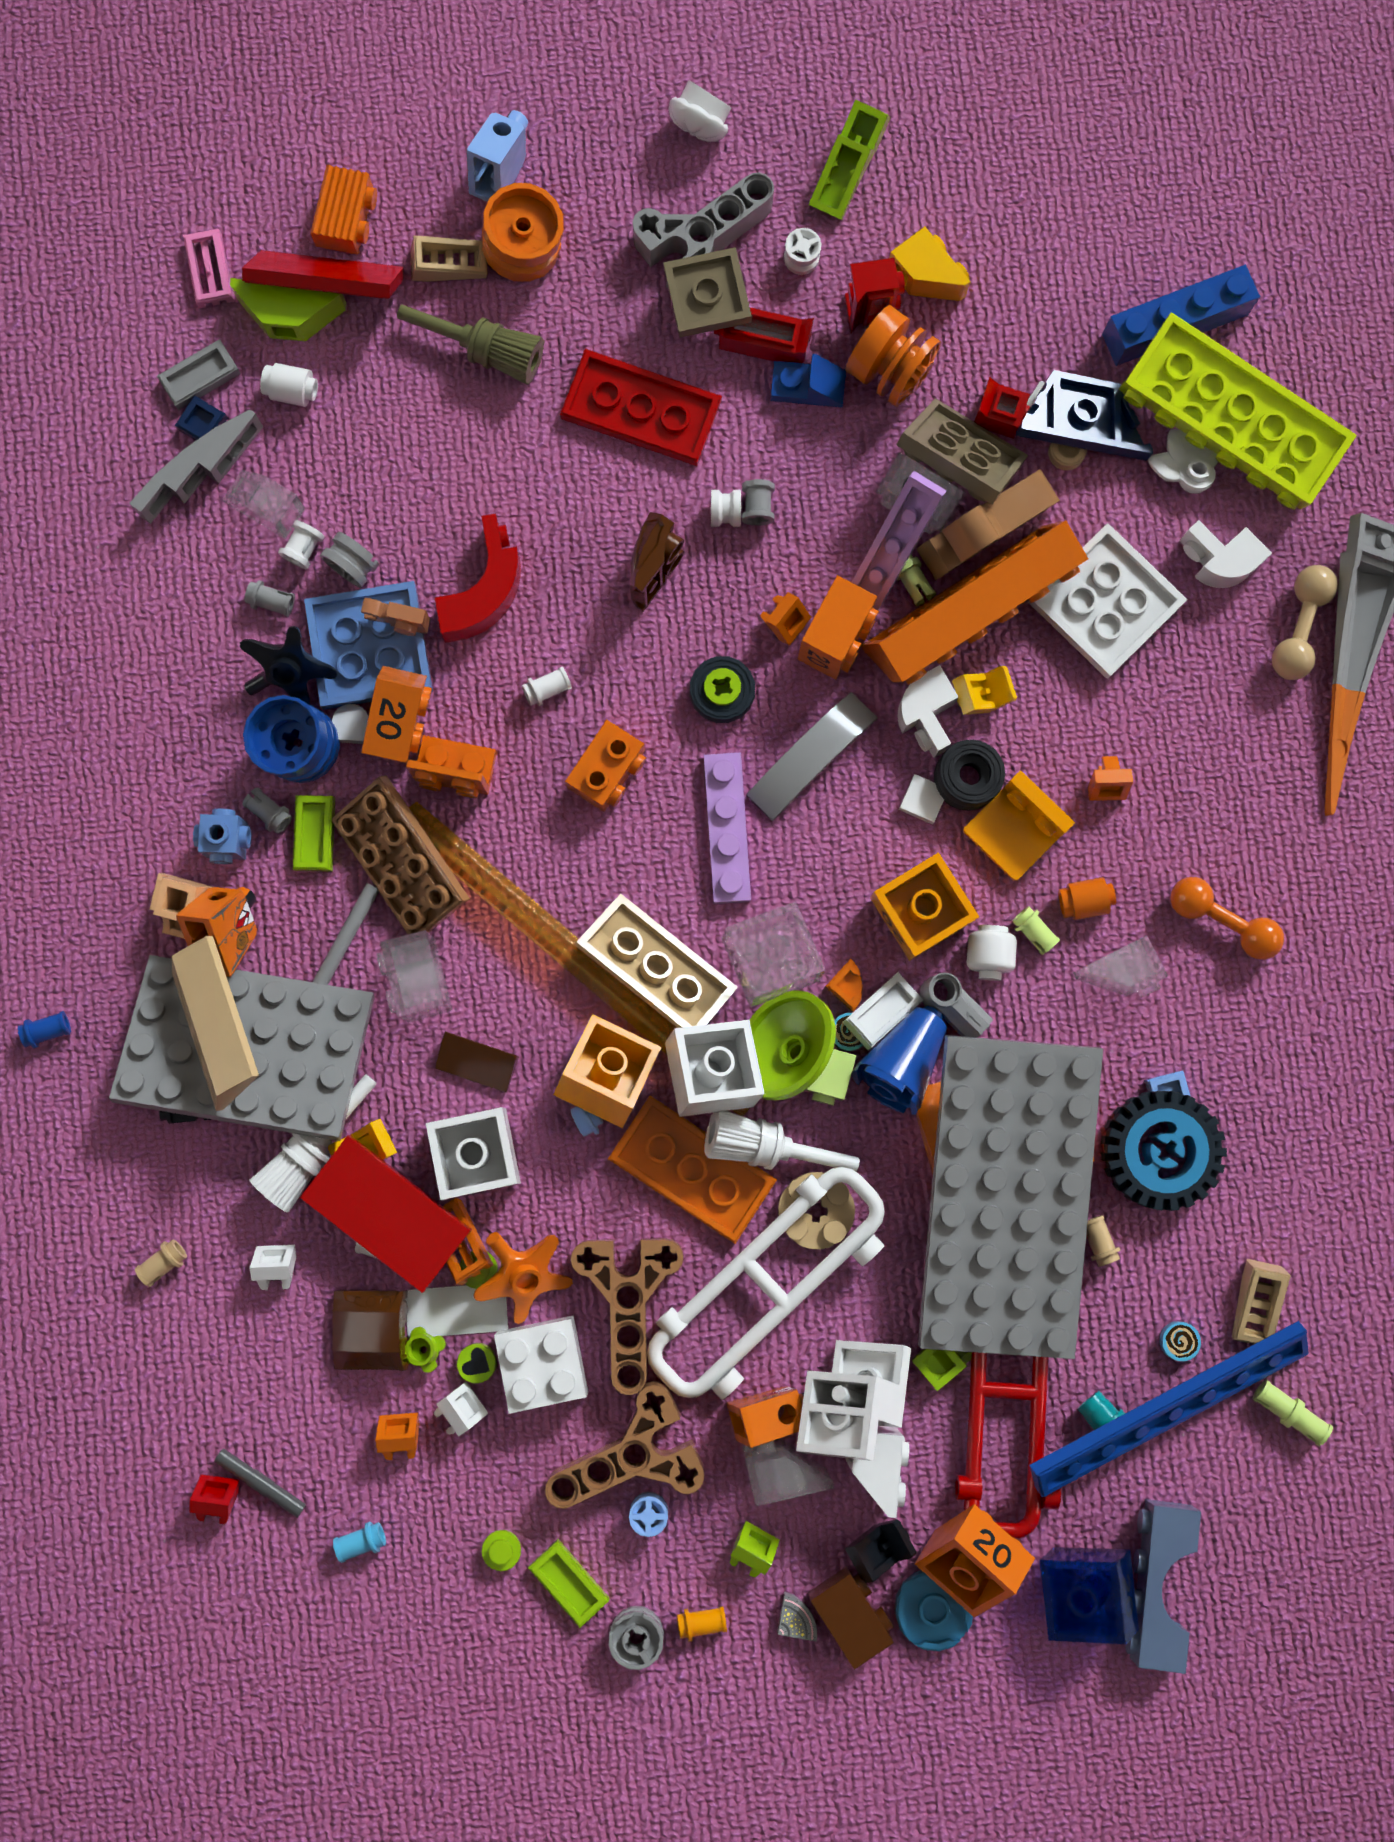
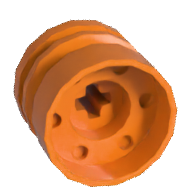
[845,305,942,407]

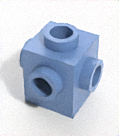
[193,808,251,864]

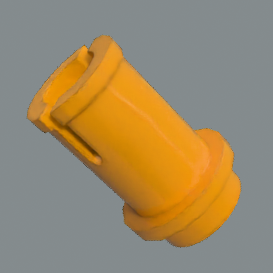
[677,1606,727,1642]

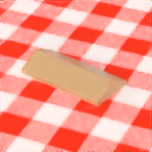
[575,894,738,1028]
[171,936,259,1111]

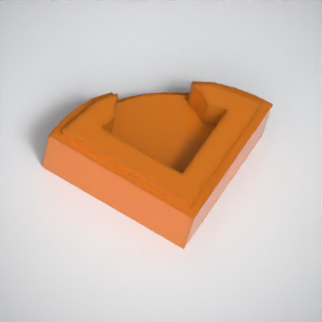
[825,959,863,1013]

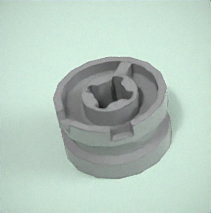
[320,532,380,588]
[608,1606,664,1670]

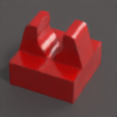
[189,1474,239,1524]

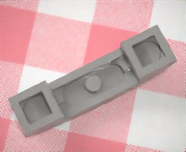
[746,692,878,822]

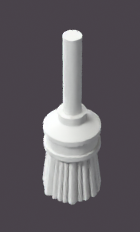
[250,1074,377,1212]
[704,1111,860,1172]

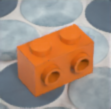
[565,719,647,812]

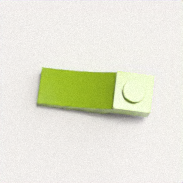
[808,100,891,220]

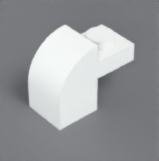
[1180,520,1272,588]
[897,665,958,758]

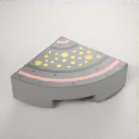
[777,1592,817,1642]

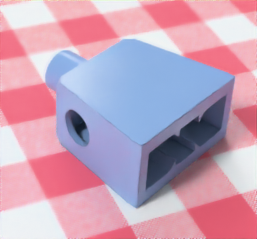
[467,110,528,202]

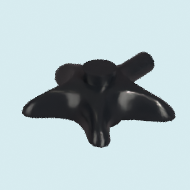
[240,626,338,705]

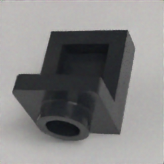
[845,1519,916,1583]

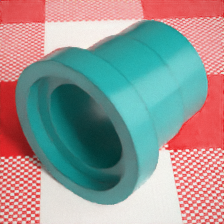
[1077,1390,1125,1430]

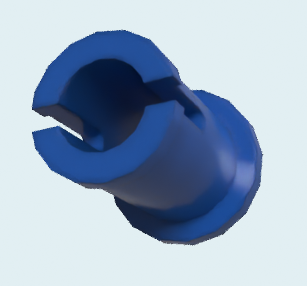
[18,1011,71,1049]

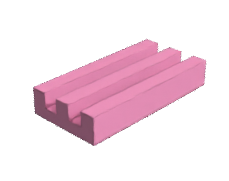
[183,229,235,308]

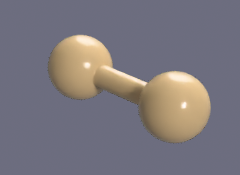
[1272,565,1338,680]

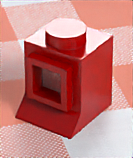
[974,377,1030,439]

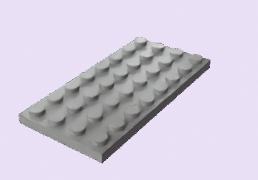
[918,1035,1103,1359]

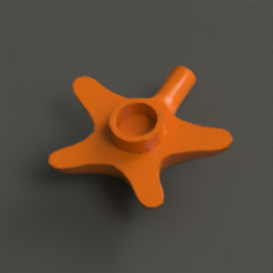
[473,1232,573,1324]

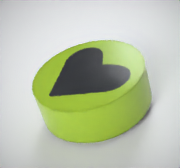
[457,1343,497,1383]

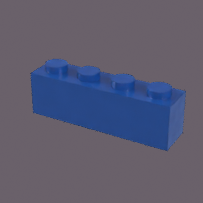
[1102,264,1260,366]

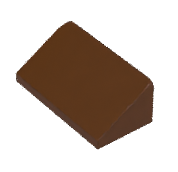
[435,1032,519,1093]

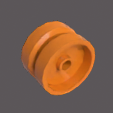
[482,183,564,282]

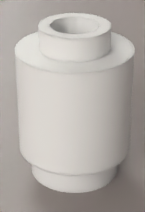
[260,363,318,407]

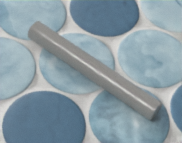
[312,883,379,985]

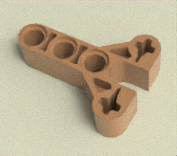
[916,469,1060,580]
[571,1238,684,1395]
[545,1381,704,1509]

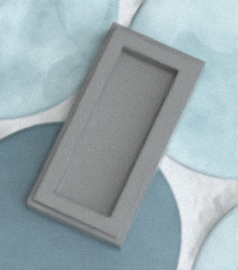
[157,339,241,410]

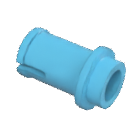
[333,1522,386,1563]

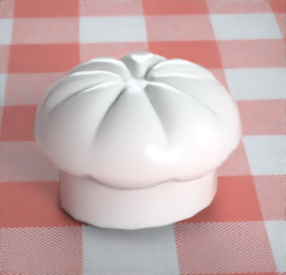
[668,80,731,142]

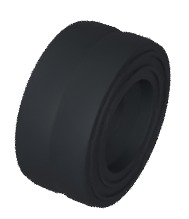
[934,740,1005,811]

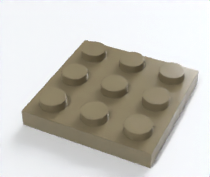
[896,398,1028,505]

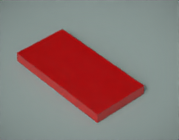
[242,250,404,299]
[560,349,722,466]
[300,1135,472,1293]

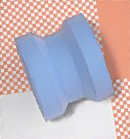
[629,1492,668,1537]

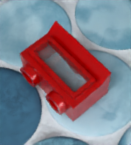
[844,258,905,333]

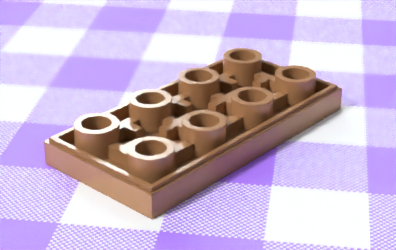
[332,775,470,942]

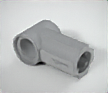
[919,972,993,1038]

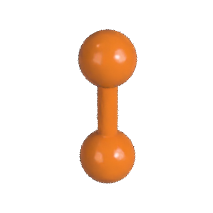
[1170,877,1284,960]

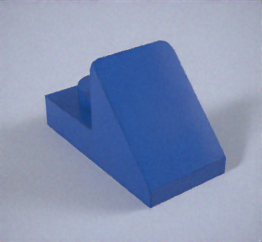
[770,354,846,408]

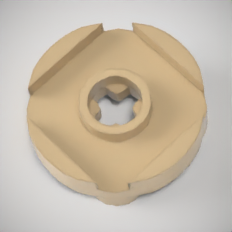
[778,1172,855,1249]

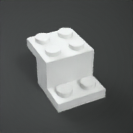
[796,1340,911,1461]

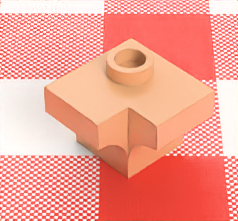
[149,873,213,939]

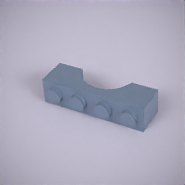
[1125,1499,1201,1674]

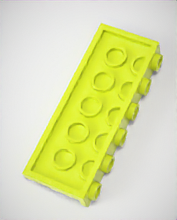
[1119,312,1357,510]

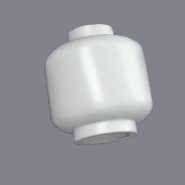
[966,925,1017,981]

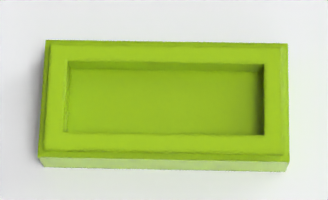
[293,795,335,872]
[528,1539,610,1628]

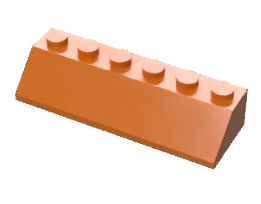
[861,520,1089,685]

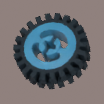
[1101,1091,1227,1211]

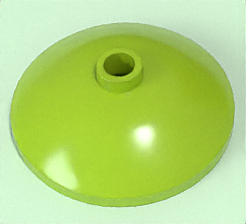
[749,990,836,1101]

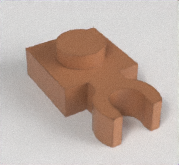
[361,598,431,636]

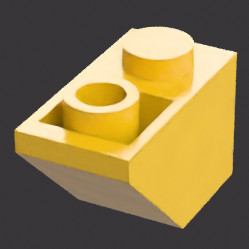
[889,226,971,301]

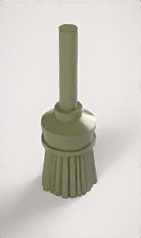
[397,304,545,385]

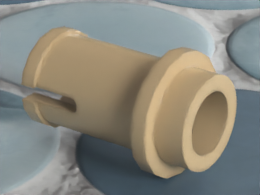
[1086,1215,1121,1267]
[135,1240,187,1287]

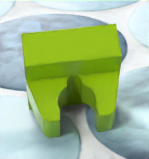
[730,1521,780,1577]

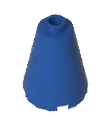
[851,1006,947,1115]

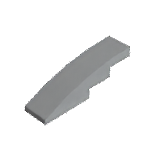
[129,409,263,524]

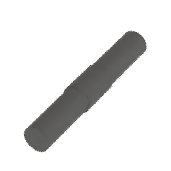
[214,1448,307,1518]

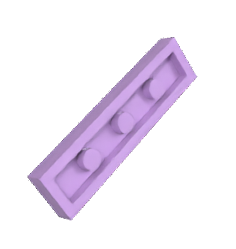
[851,471,946,611]
[704,752,751,904]

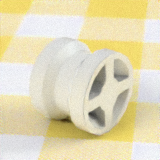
[784,228,822,275]
[711,490,741,527]

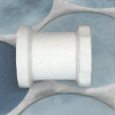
[278,520,325,569]

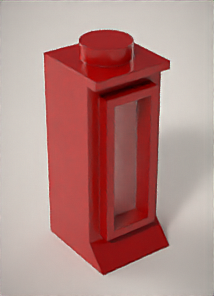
[714,308,814,363]

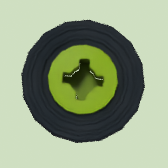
[689,656,755,723]

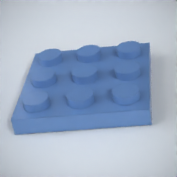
[304,581,433,710]

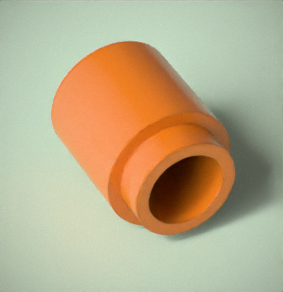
[1058,877,1116,921]

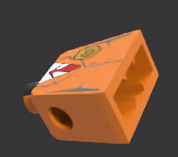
[176,887,257,977]
[726,1386,804,1448]

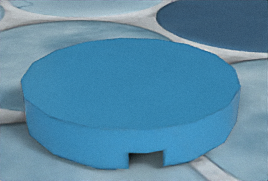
[894,1570,973,1651]

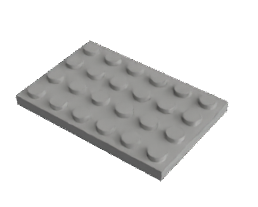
[109,955,374,1141]

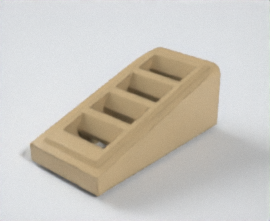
[411,235,487,282]
[1232,1259,1291,1344]

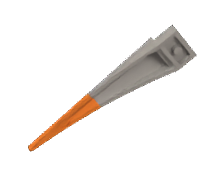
[1324,513,1394,816]

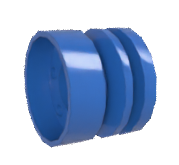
[243,695,340,783]

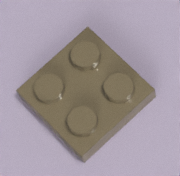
[663,247,752,338]

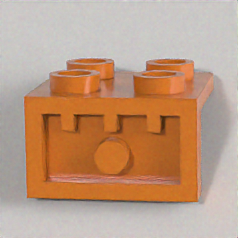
[406,735,497,798]

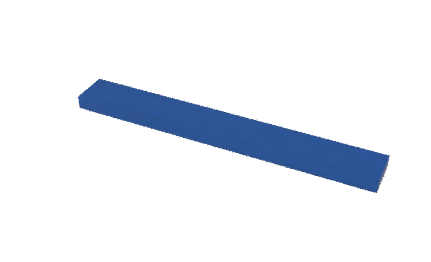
[1029,1321,1309,1497]

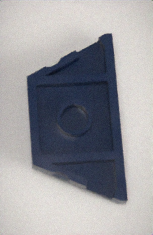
[1016,370,1153,461]

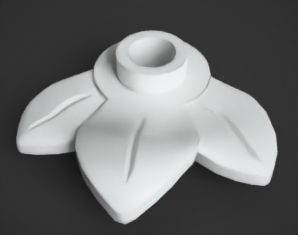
[1148,429,1218,494]

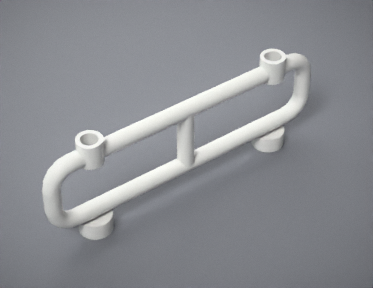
[647,1167,885,1400]

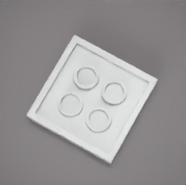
[1028,523,1188,679]

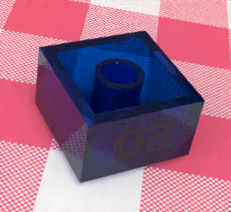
[1040,1547,1139,1645]

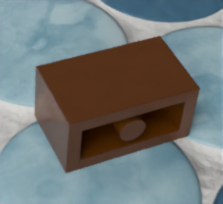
[808,1566,894,1670]

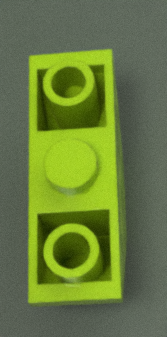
[230,278,346,341]

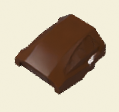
[630,512,684,612]
[332,1290,408,1371]

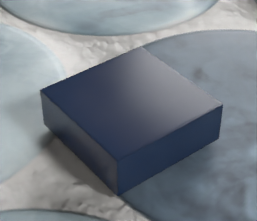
[175,396,228,440]

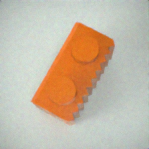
[310,164,377,255]

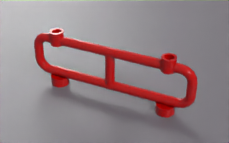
[955,1352,1061,1539]

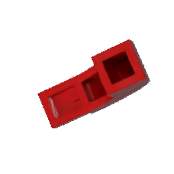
[435,513,521,643]

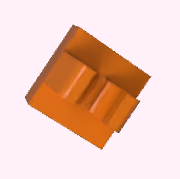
[760,592,812,646]
[1088,756,1133,801]
[375,1412,420,1460]

